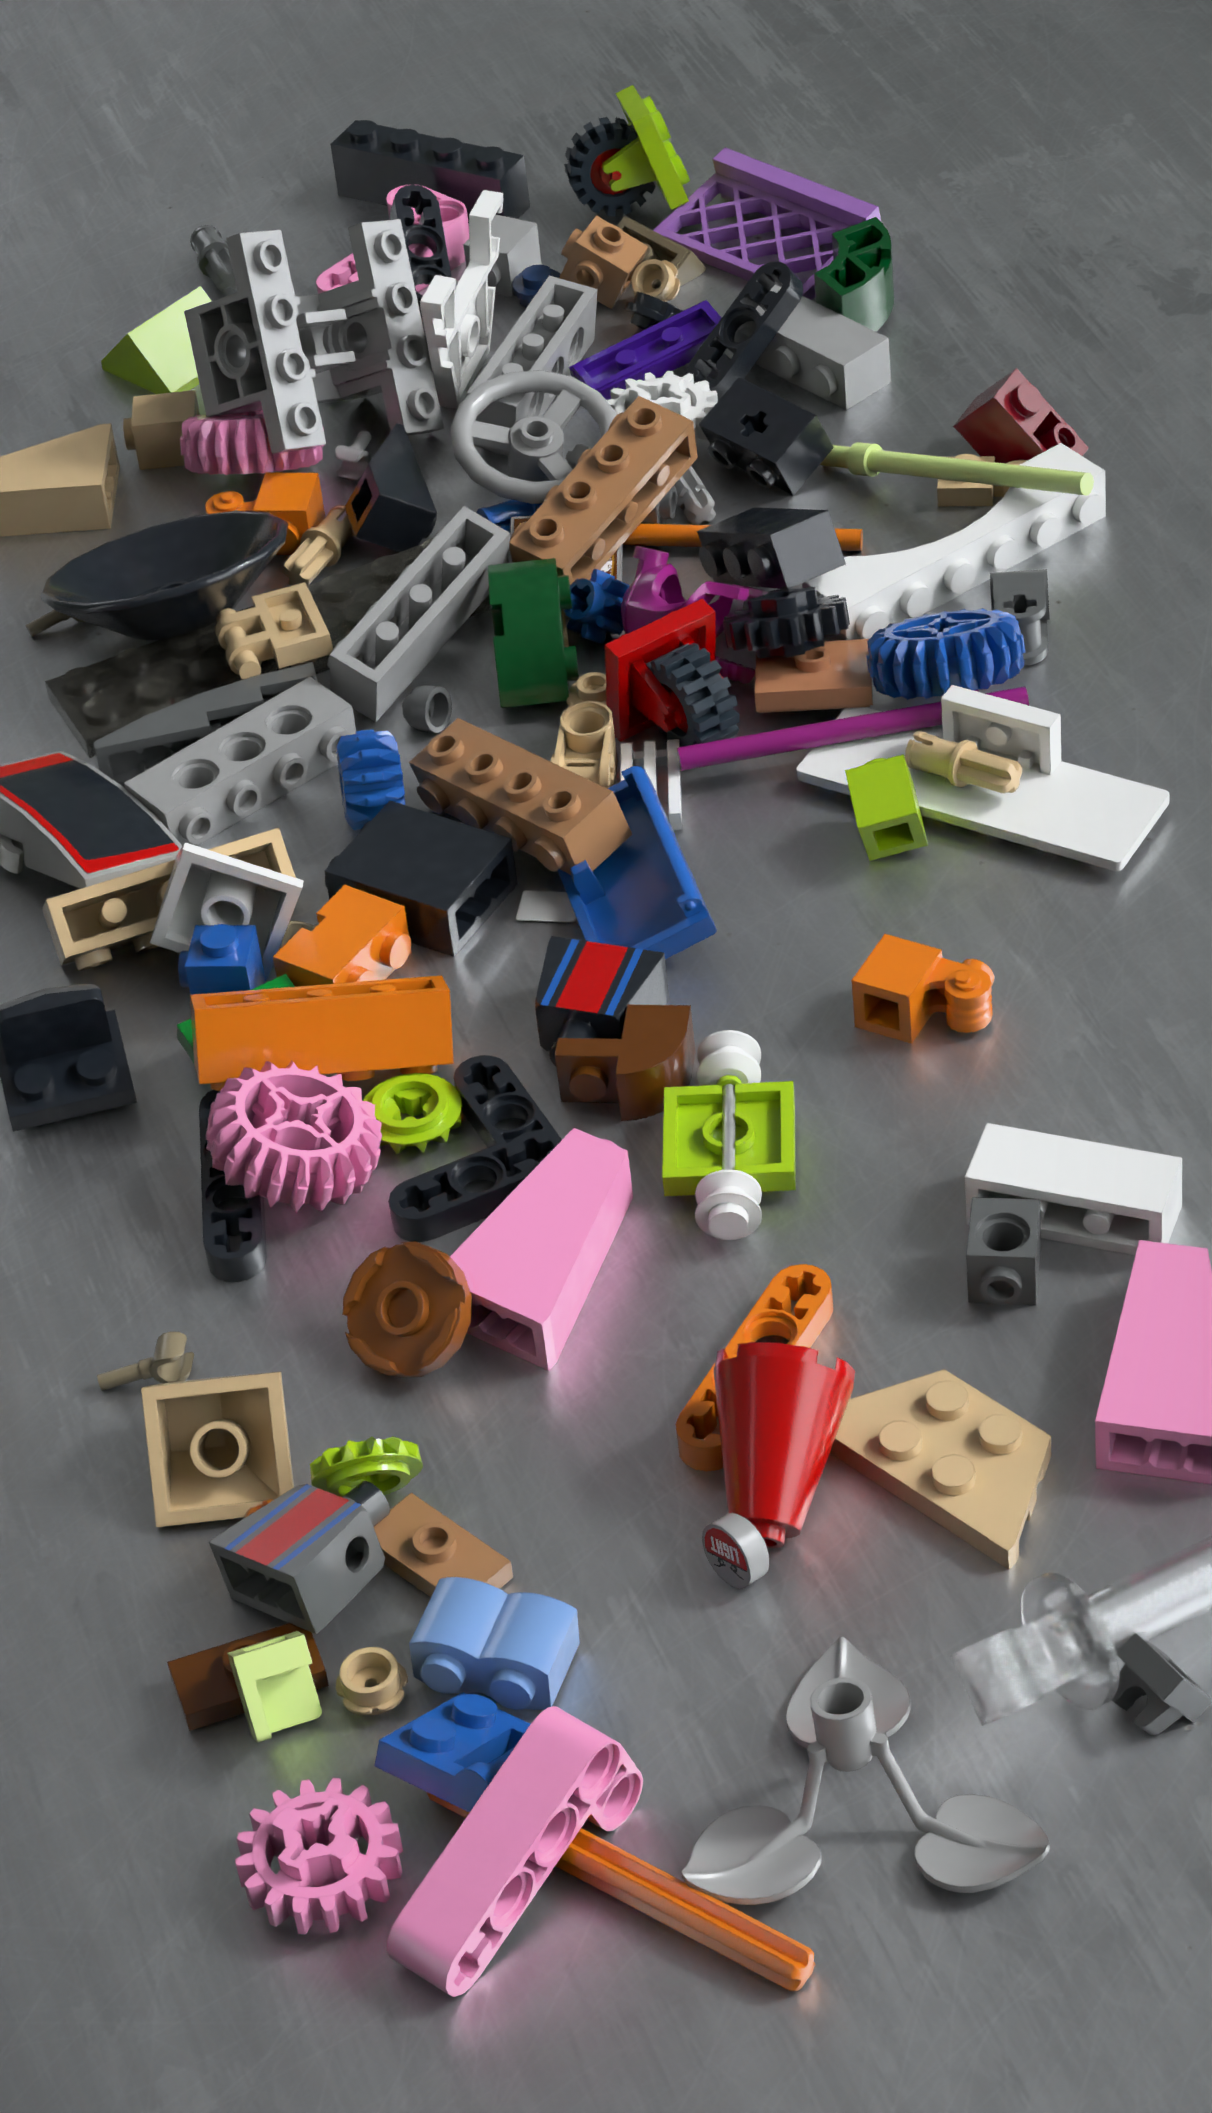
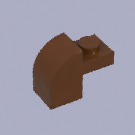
[555,1004,696,1121]

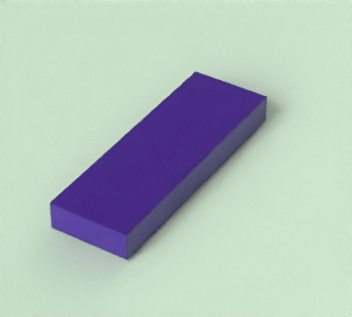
[569,300,721,400]

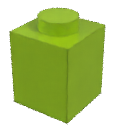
[845,754,928,861]

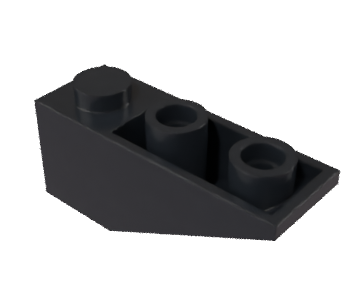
[344,423,437,556]

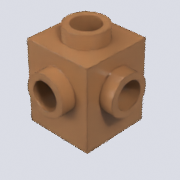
[559,215,648,309]

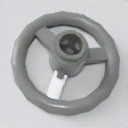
[450,370,617,504]

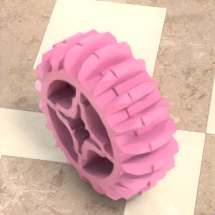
[180,410,325,475]
[206,1060,382,1213]

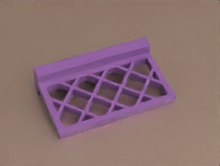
[653,147,881,300]

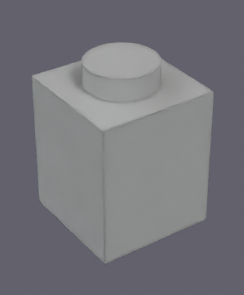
[463,214,542,297]

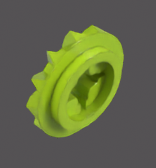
[363,1073,462,1154]
[310,1436,423,1497]

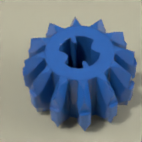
[336,729,405,830]

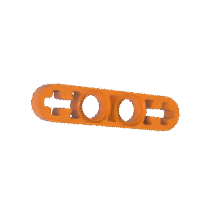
[675,1264,833,1472]

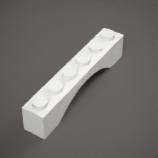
[802,443,1106,641]

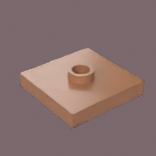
[755,639,873,713]

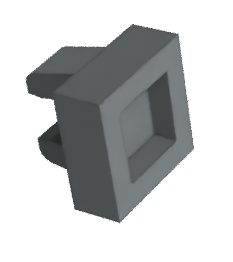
[1108,1632,1212,1736]

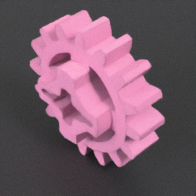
[235,1778,403,1935]

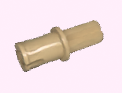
[282,505,354,586]
[905,731,1022,794]

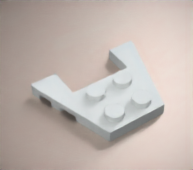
[420,190,503,409]

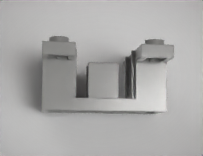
[184,219,444,454]

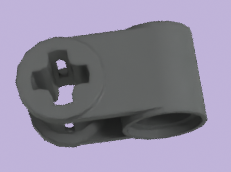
[990,569,1050,666]

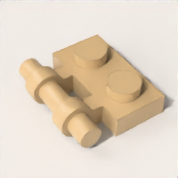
[215,582,333,680]

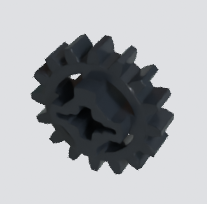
[723,587,850,658]

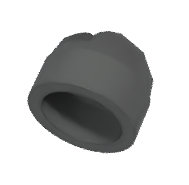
[402,685,452,733]

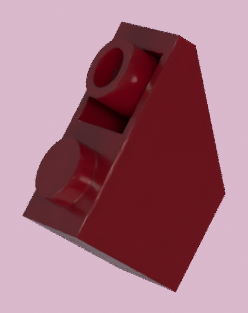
[953,368,1089,464]

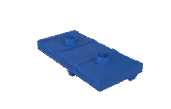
[558,766,717,959]

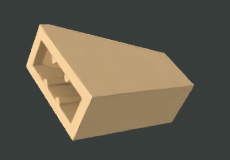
[0,423,120,537]

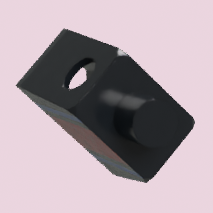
[535,936,669,1066]

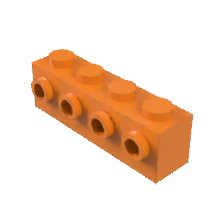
[190,975,454,1091]

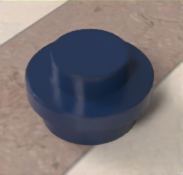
[512,265,561,308]

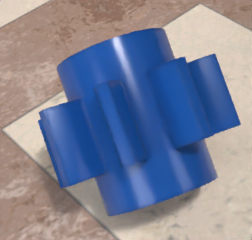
[564,569,629,644]

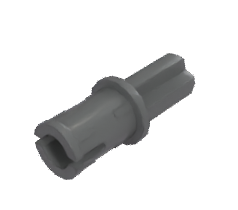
[190,225,237,291]

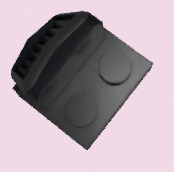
[0,984,137,1132]

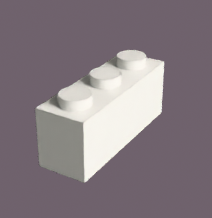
[965,1123,1182,1256]

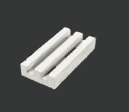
[620,739,682,830]

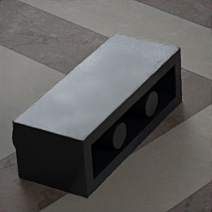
[697,507,846,589]

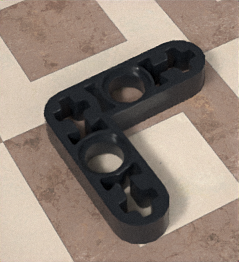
[388,1055,562,1242]

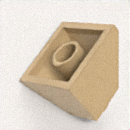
[141,1371,294,1527]

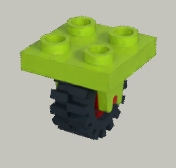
[564,85,690,216]

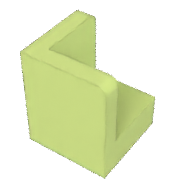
[227,1631,322,1743]

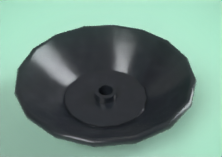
[41,510,288,640]

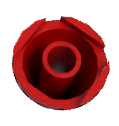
[713,1342,855,1548]

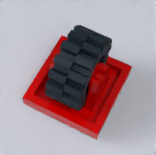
[605,599,740,747]

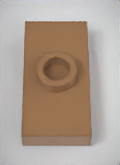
[374,1493,513,1597]

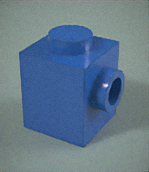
[178,924,266,995]

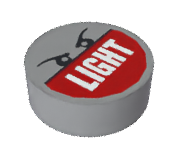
[702,1513,769,1589]

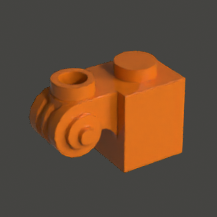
[205,472,325,555]
[851,934,994,1044]

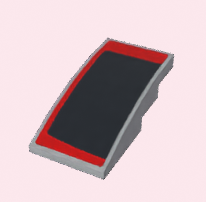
[0,751,182,889]

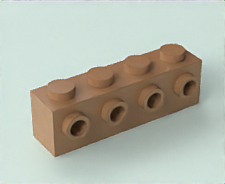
[509,396,698,585]
[409,718,632,875]

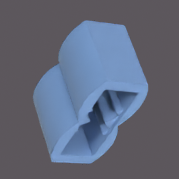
[409,1577,580,1710]

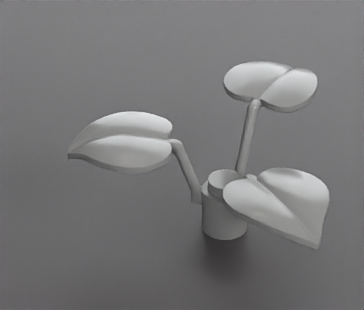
[681,1636,1050,1905]

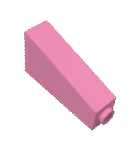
[450,1128,633,1371]
[1095,1240,1212,1485]

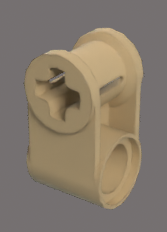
[551,701,618,788]

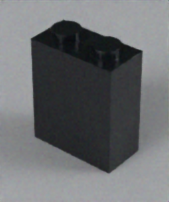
[324,800,518,957]

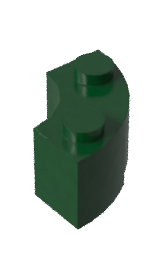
[814,217,894,331]
[488,558,579,708]

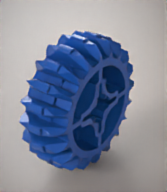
[866,608,1025,700]

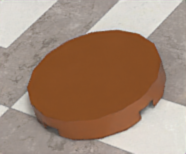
[342,1242,472,1378]

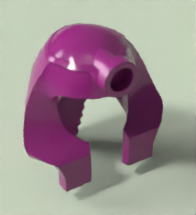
[621,546,768,684]

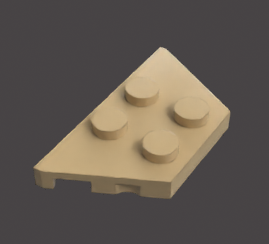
[830,1369,1052,1570]

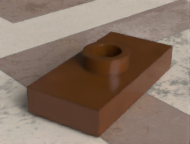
[167,1623,329,1731]

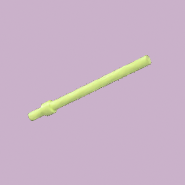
[820,442,1094,496]

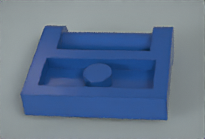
[374,1692,530,1812]

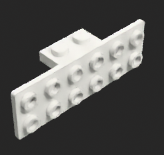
[797,685,1169,871]

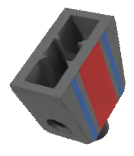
[209,1481,390,1634]

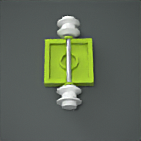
[662,1030,796,1240]

